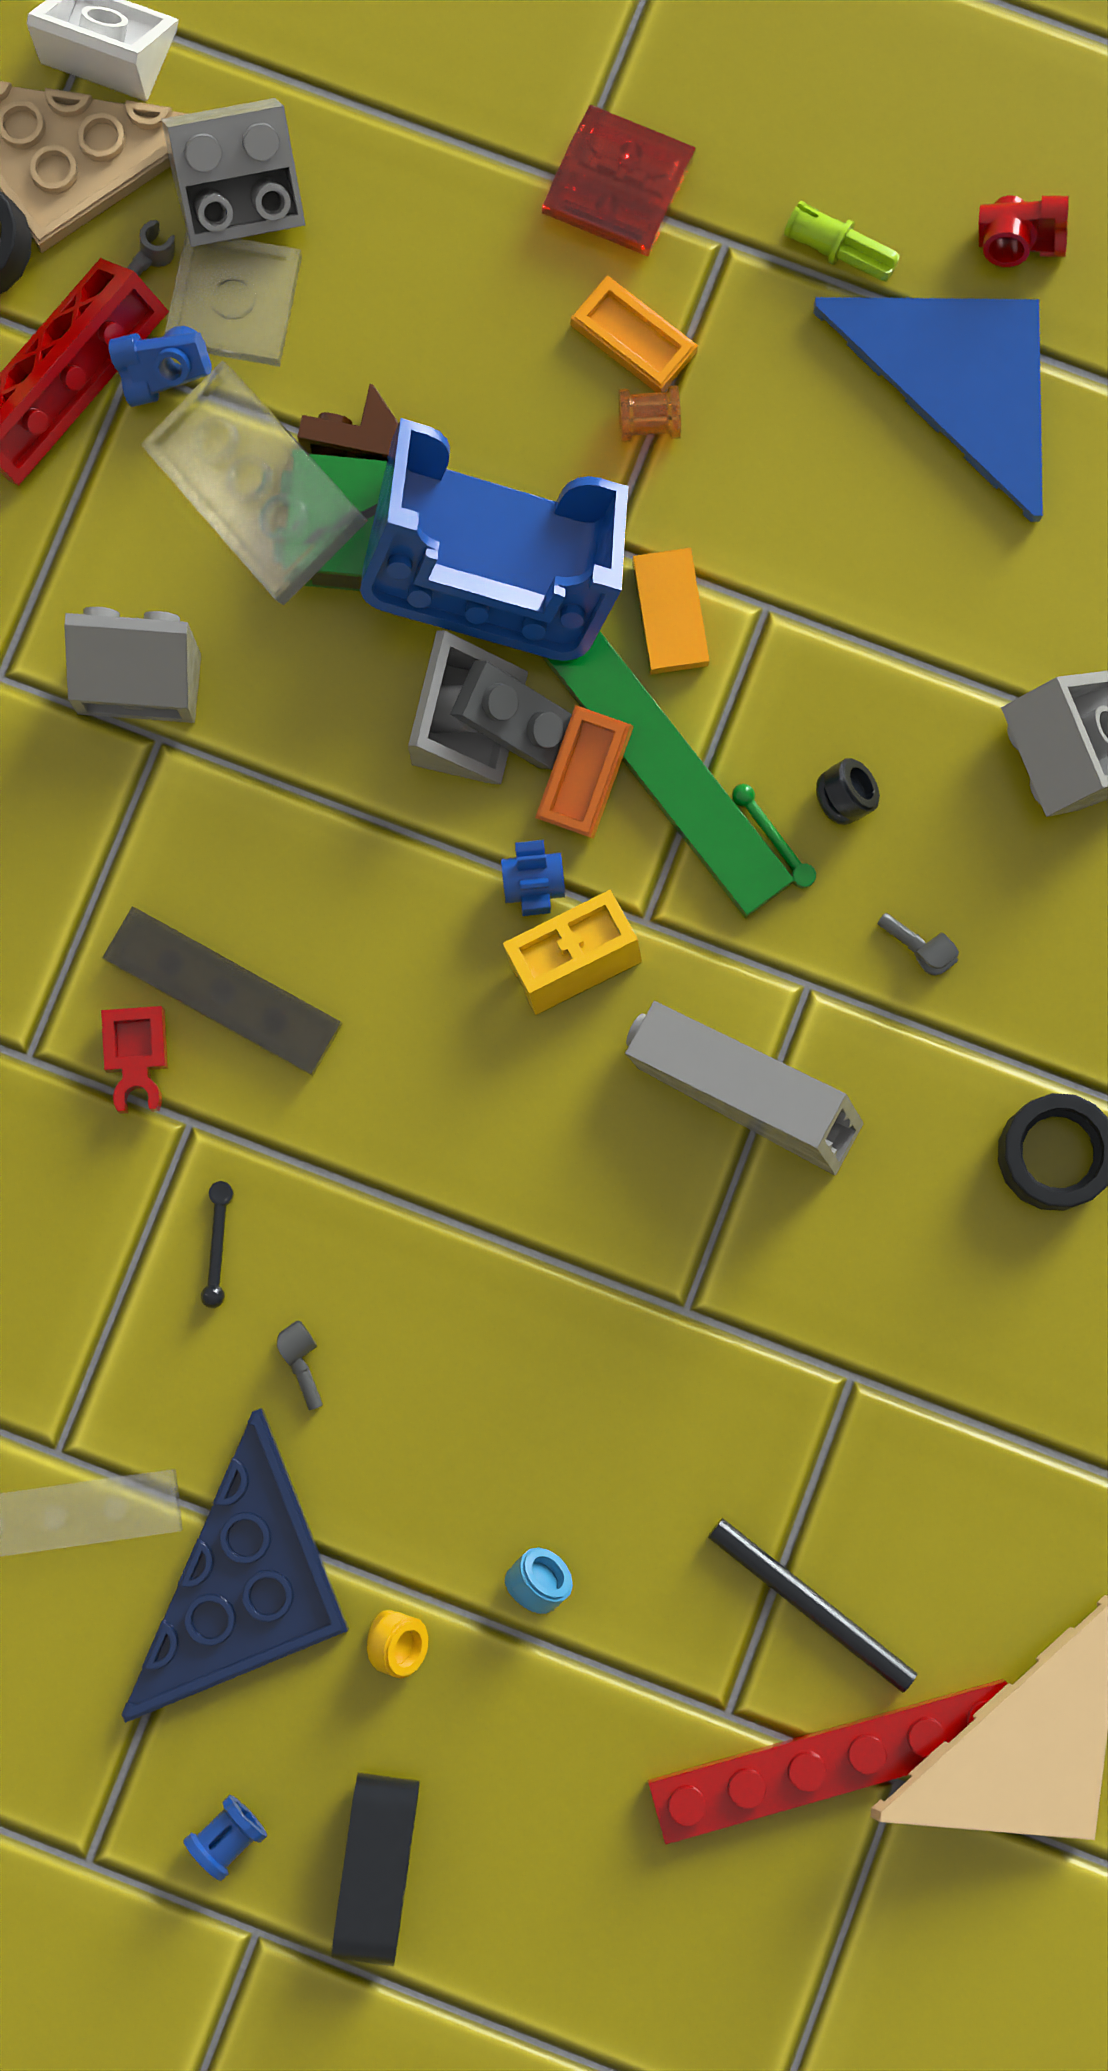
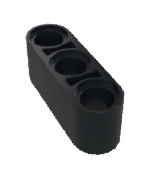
[331,1773,420,1967]

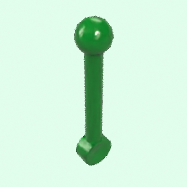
[732,784,816,888]

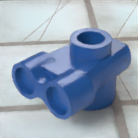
[109,326,212,407]

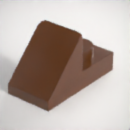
[297,384,398,461]

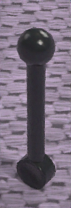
[201,1181,234,1308]

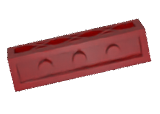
[0,258,169,486]

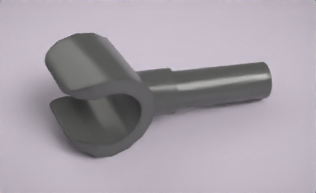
[127,220,175,276]
[878,913,959,975]
[277,1321,323,1410]

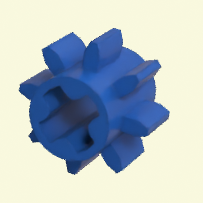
[501,840,565,916]

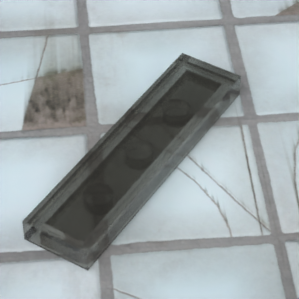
[102,906,342,1076]

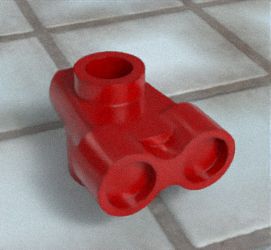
[978,195,1069,267]

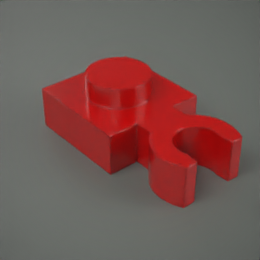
[101,1006,168,1114]

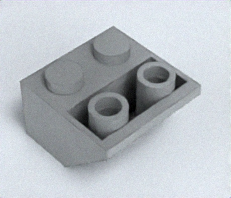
[161,98,306,247]
[64,607,201,723]

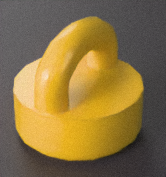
[367,1610,428,1679]

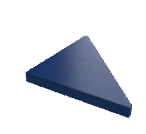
[814,297,1043,522]

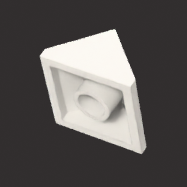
[27,0,179,102]

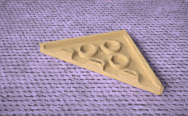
[0,81,186,253]
[870,1595,1108,1840]

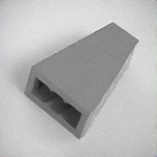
[625,1001,864,1176]

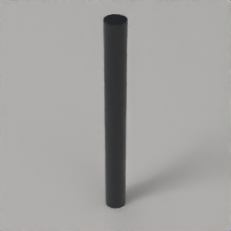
[708,1518,918,1693]

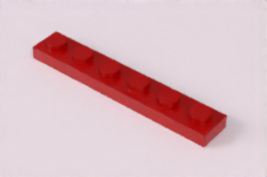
[648,1679,1007,1845]

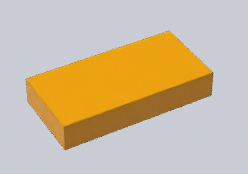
[570,275,698,396]
[632,548,710,675]

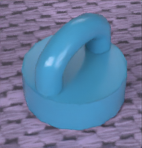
[504,1547,573,1614]

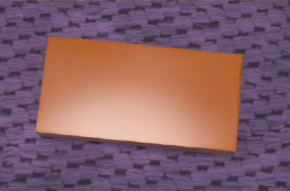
[535,705,634,839]

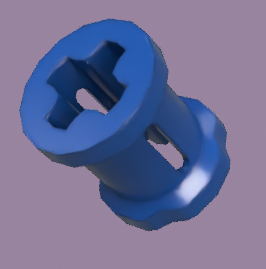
[183,1795,268,1881]

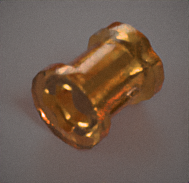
[618,385,681,442]

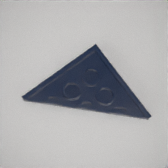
[122,1408,349,1723]

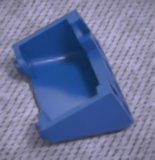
[360,418,628,661]

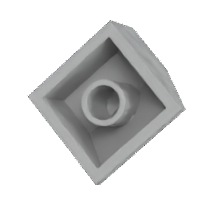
[1001,671,1108,817]

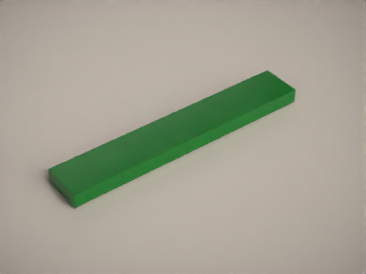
[541,631,794,919]

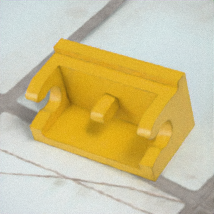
[503,889,642,1015]

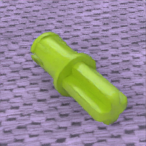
[784,200,899,281]

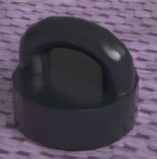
[816,758,880,825]

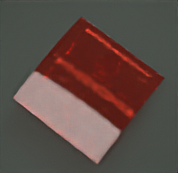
[542,104,696,256]

